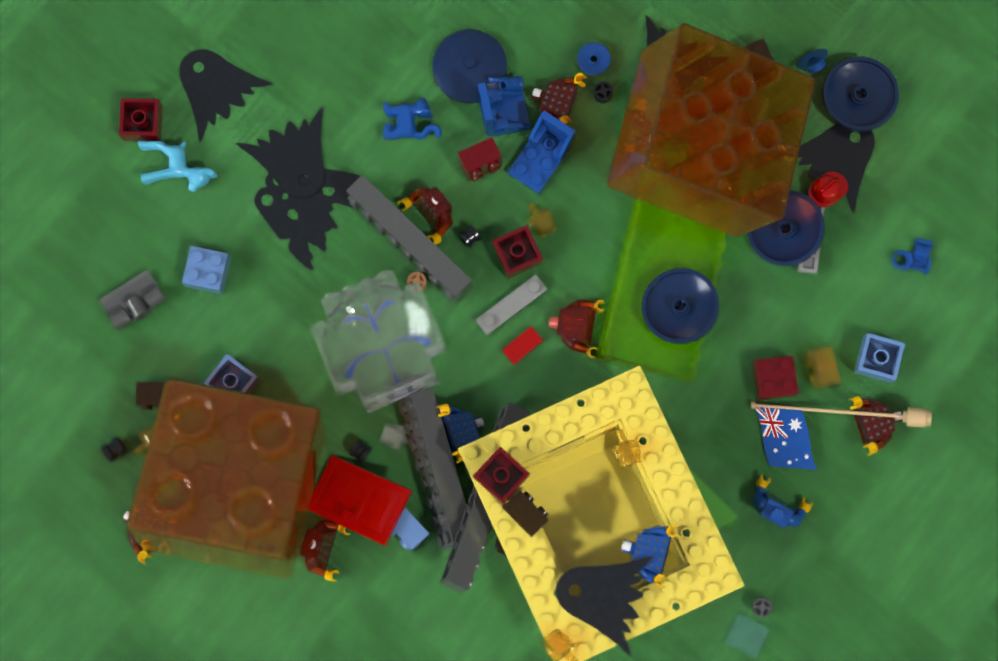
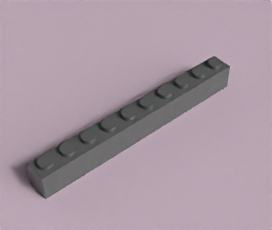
[439,402,529,593]

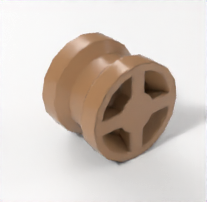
[407,272,427,293]

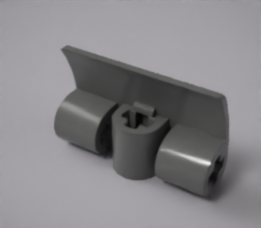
[99,270,167,331]

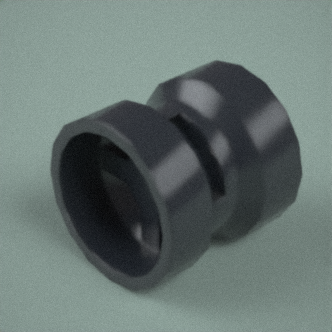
[100,436,128,463]

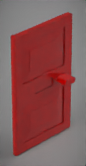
[306,455,412,546]

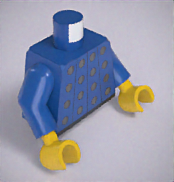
[436,404,484,463]
[752,474,813,529]
[621,525,681,589]

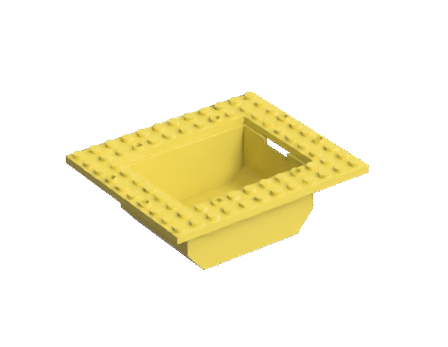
[458,366,744,661]

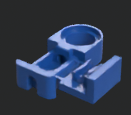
[891,238,933,276]

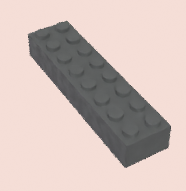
[346,175,473,303]
[399,388,466,551]

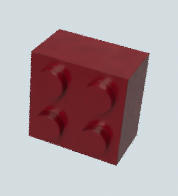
[119,98,163,141]
[458,137,502,182]
[492,225,543,279]
[752,356,799,401]
[472,446,530,506]

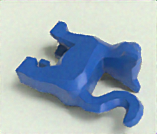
[383,98,442,140]

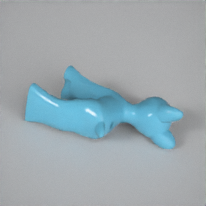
[138,140,218,192]

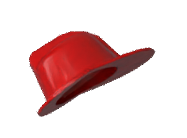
[808,172,849,208]

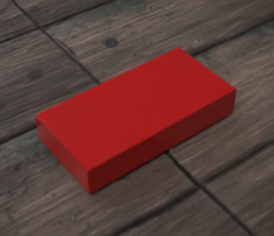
[502,326,543,366]

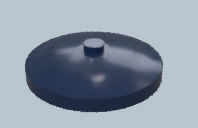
[432,30,507,104]
[822,57,899,132]
[748,190,825,267]
[642,268,720,344]

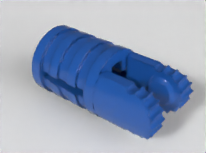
[488,76,523,93]

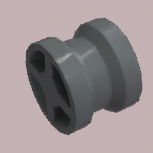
[752,597,772,617]

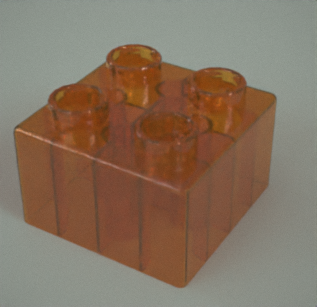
[607,23,815,237]
[126,378,326,579]

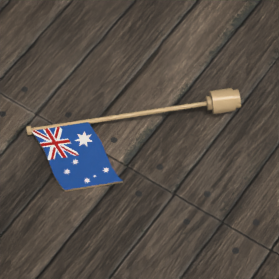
[751,401,932,470]

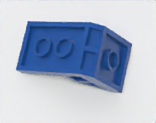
[478,83,531,137]
[508,111,576,194]

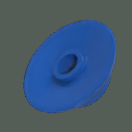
[577,43,611,75]
[797,49,828,73]

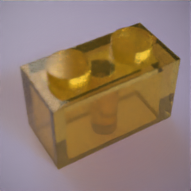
[805,345,842,390]

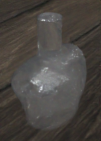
[379,423,410,451]

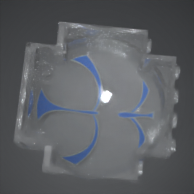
[311,270,447,413]

